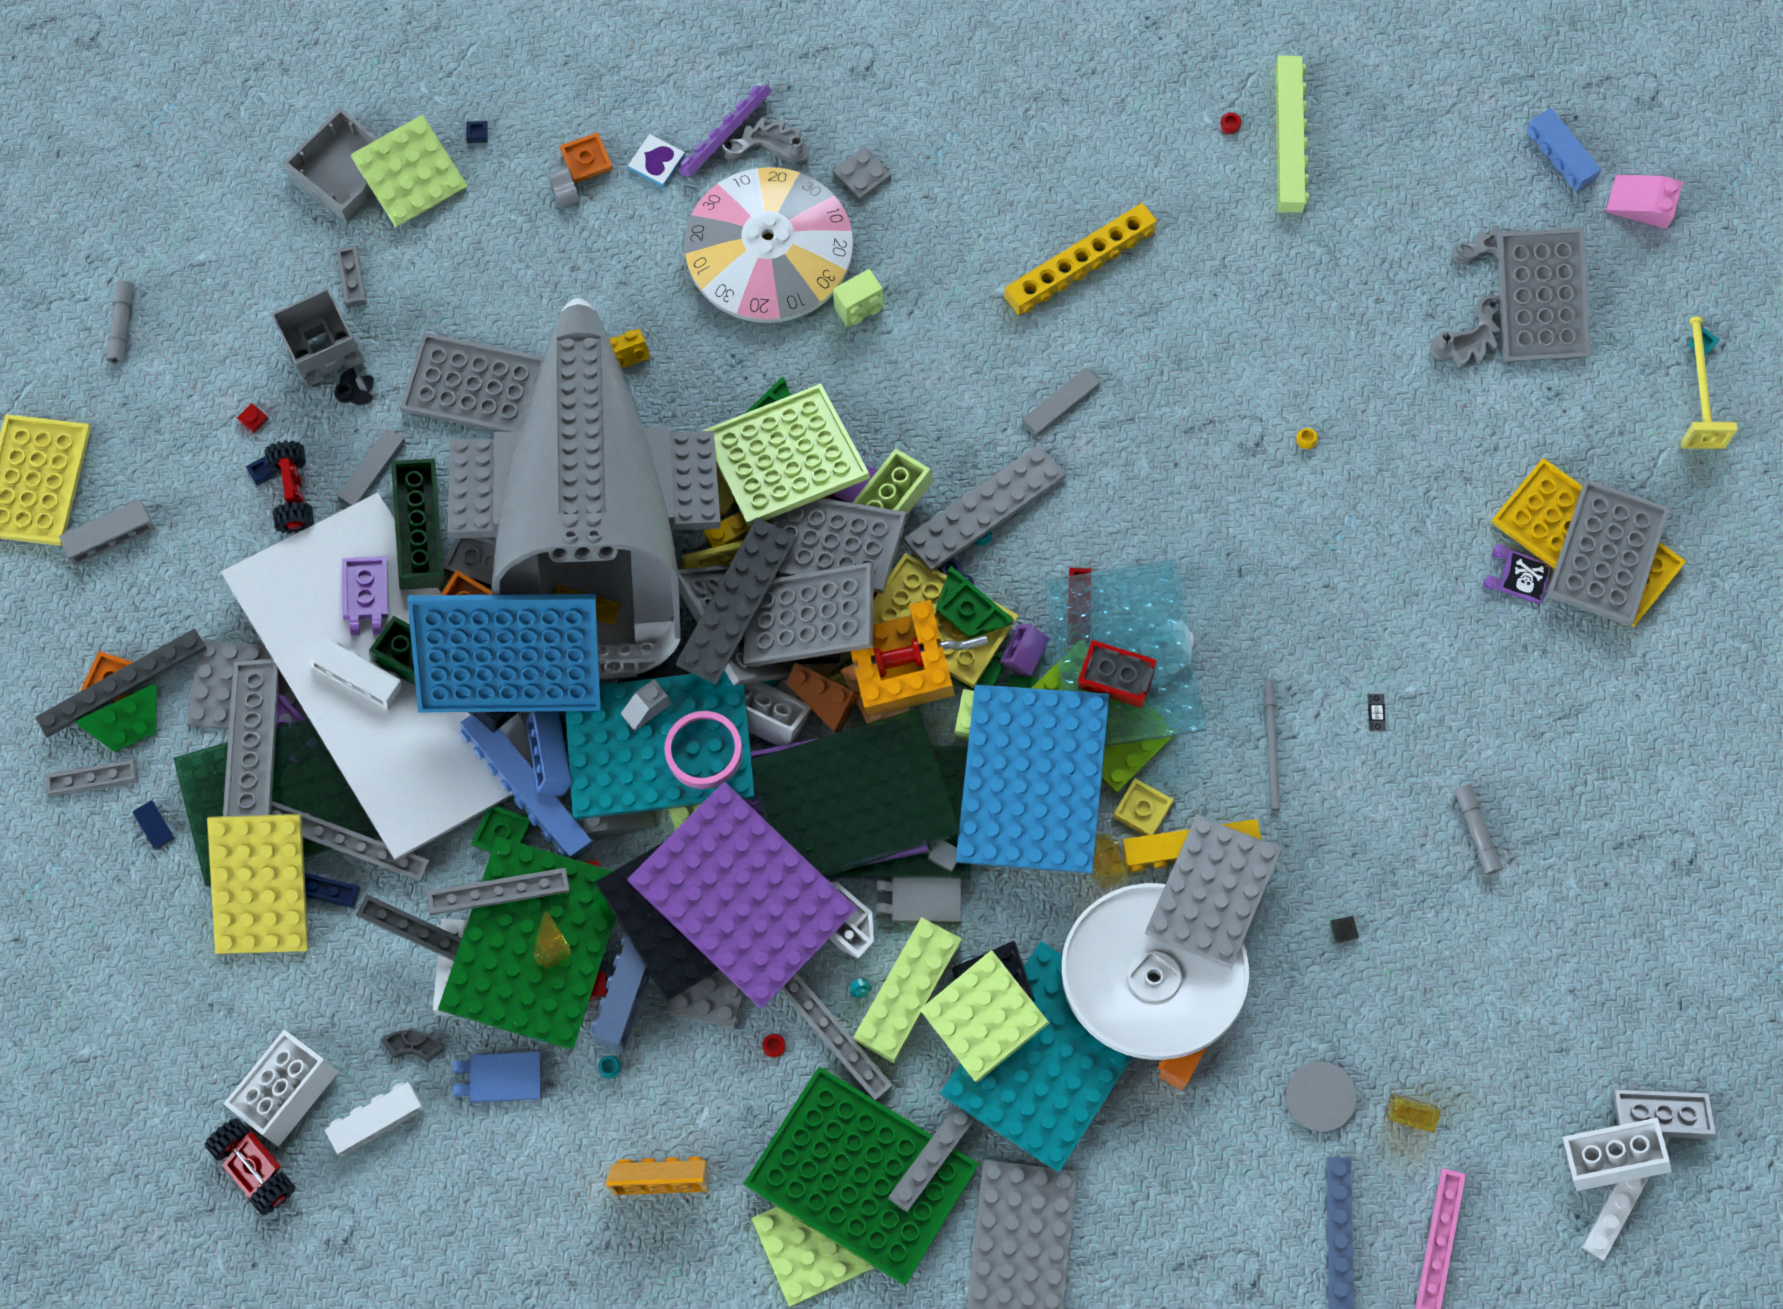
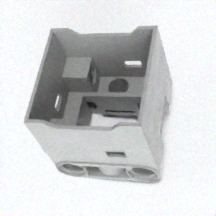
[271,288,365,388]

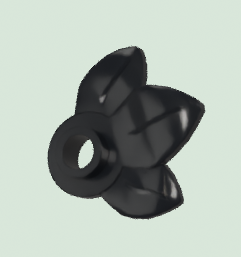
[334,368,374,405]

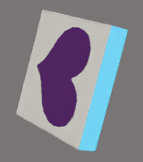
[628,134,685,188]

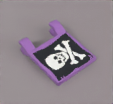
[1483,544,1551,605]

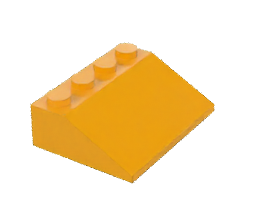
[606,1156,708,1195]

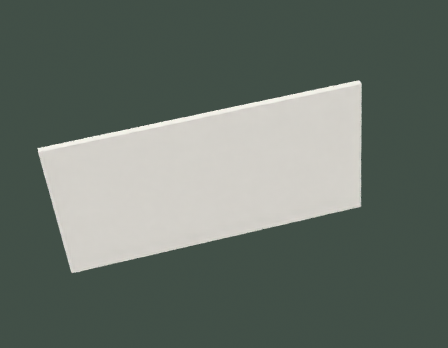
[221,493,533,861]

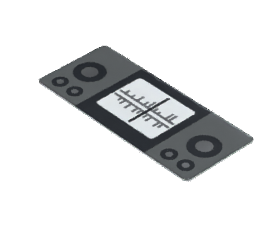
[1367,694,1386,731]

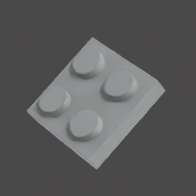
[833,146,891,201]

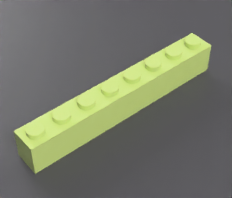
[1275,55,1309,213]

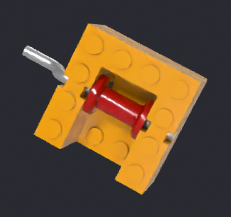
[850,600,988,718]

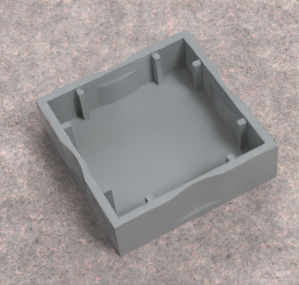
[282,107,379,223]

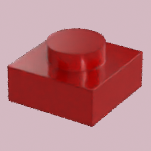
[237,403,269,434]

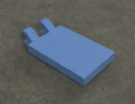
[453,1052,541,1103]

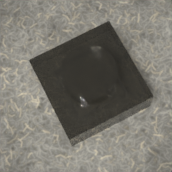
[1330,916,1359,944]

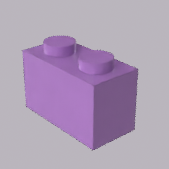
[1000,624,1050,676]

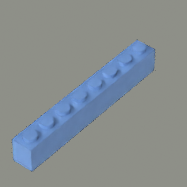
[460,714,592,860]

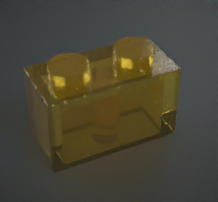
[1385,1092,1441,1133]

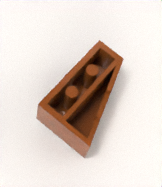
[786,663,860,733]

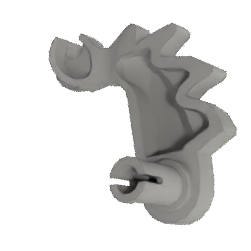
[722,117,809,165]
[1452,225,1520,263]
[1430,295,1499,367]

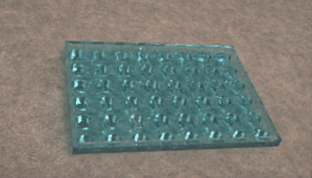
[1044,559,1206,747]

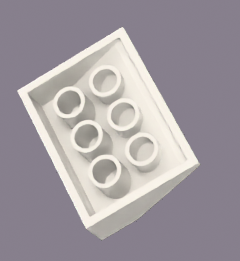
[224,1030,339,1147]

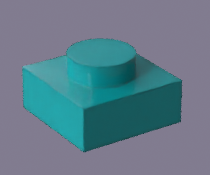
[1688,327,1719,357]

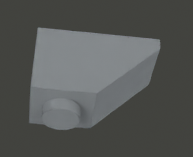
[621,679,671,731]

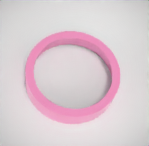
[665,711,743,789]

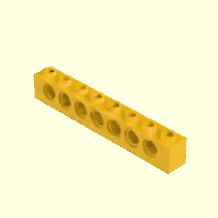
[1004,202,1157,316]

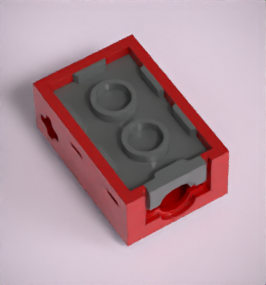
[1078,640,1157,709]

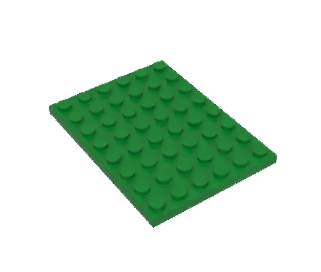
[438,836,616,1050]
[743,1066,979,1286]

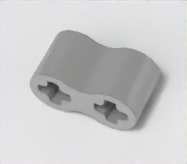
[548,167,580,209]

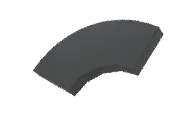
[381,1030,446,1063]

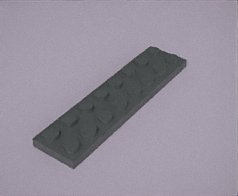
[676,517,796,685]

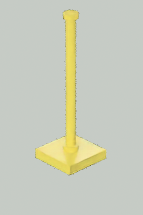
[1681,316,1737,449]

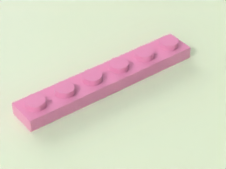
[1415,1168,1466,1309]

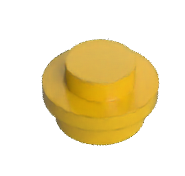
[1296,428,1318,449]

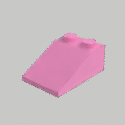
[1606,175,1683,229]

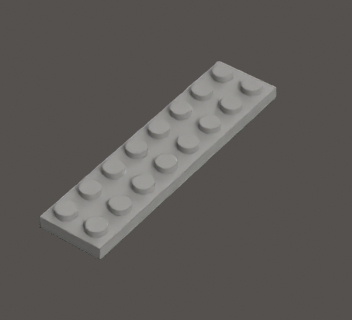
[904,444,1066,573]
[223,659,280,816]

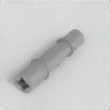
[106,280,133,364]
[1454,784,1503,875]

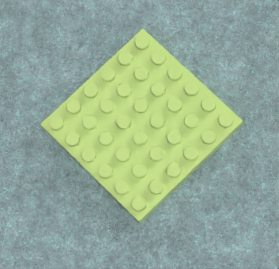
[702,384,870,527]

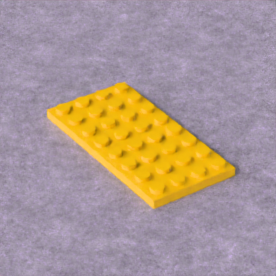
[1491,458,1686,628]

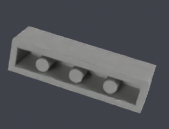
[59,500,155,566]

